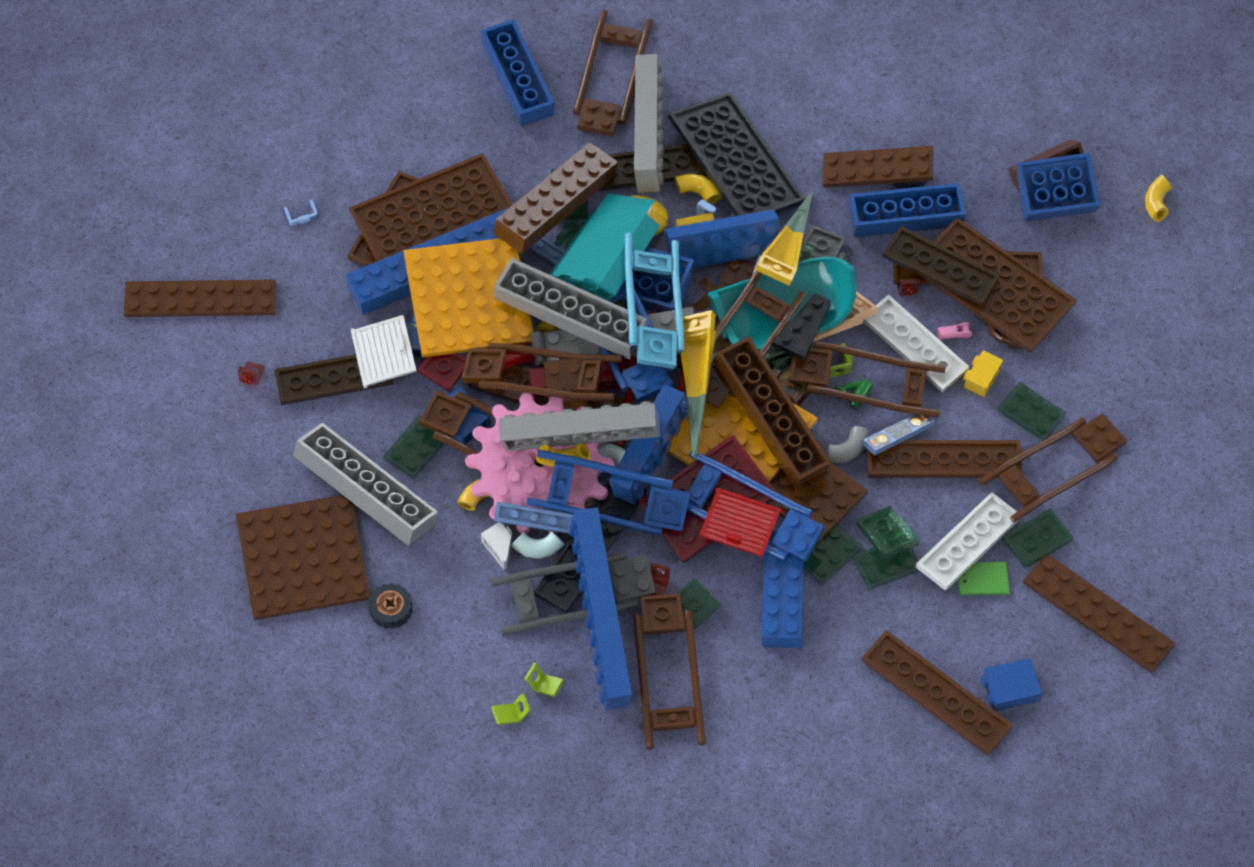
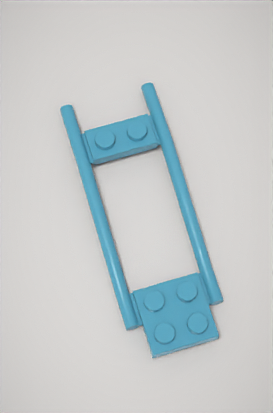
[625,233,684,369]

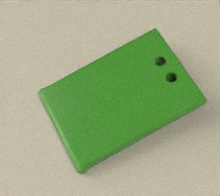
[958,562,1010,595]

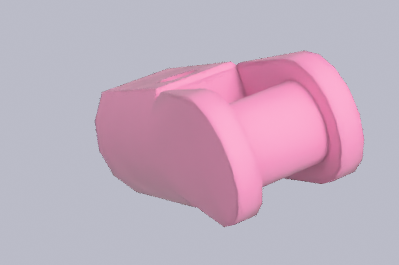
[937,322,973,340]

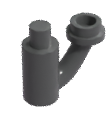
[531,332,547,368]

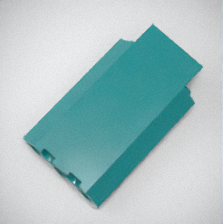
[549,194,660,301]

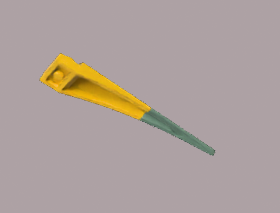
[755,192,813,286]
[681,310,716,458]

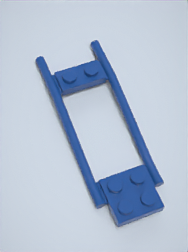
[590,279,674,403]
[526,449,690,536]
[687,451,825,561]

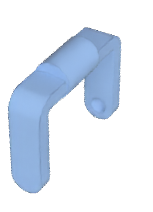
[284,199,318,226]
[697,200,716,215]

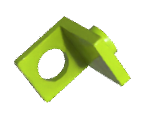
[829,343,853,378]
[525,663,565,697]
[491,693,531,725]

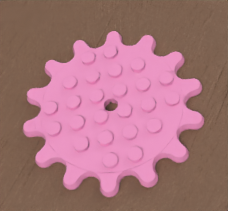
[465,393,615,534]

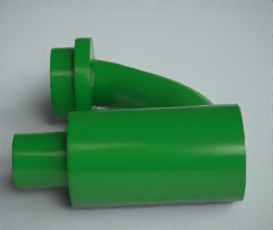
[834,379,873,409]

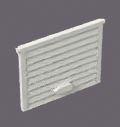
[351,315,417,388]

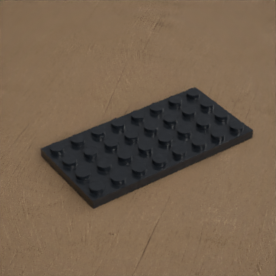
[668,92,805,216]

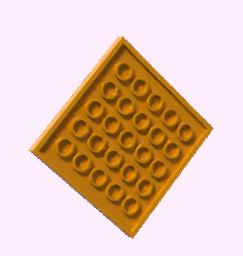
[403,238,534,357]
[667,394,818,483]

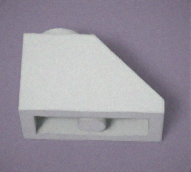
[481,522,512,570]

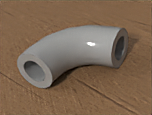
[828,426,869,464]

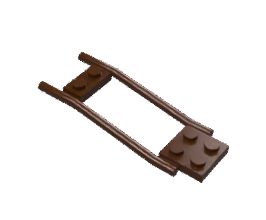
[573,10,653,137]
[705,271,806,409]
[789,341,946,417]
[462,343,622,401]
[419,390,544,467]
[978,413,1127,523]
[633,593,706,750]

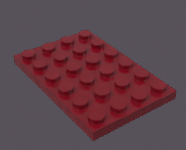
[638,435,777,563]

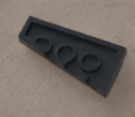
[773,293,831,362]

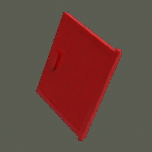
[699,488,783,557]

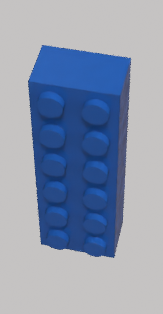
[481,19,554,126]
[848,183,966,237]
[665,209,780,268]
[609,384,689,505]
[762,530,804,648]

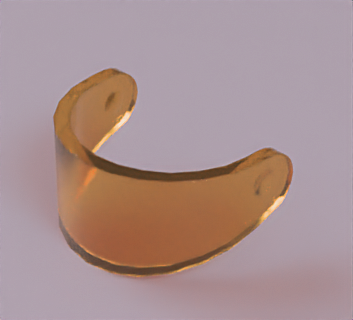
[691,278,717,311]

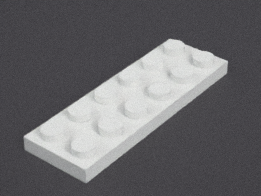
[863,295,969,393]
[916,492,1020,591]

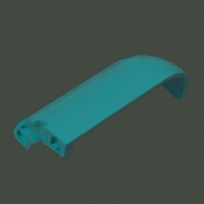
[708,257,856,351]

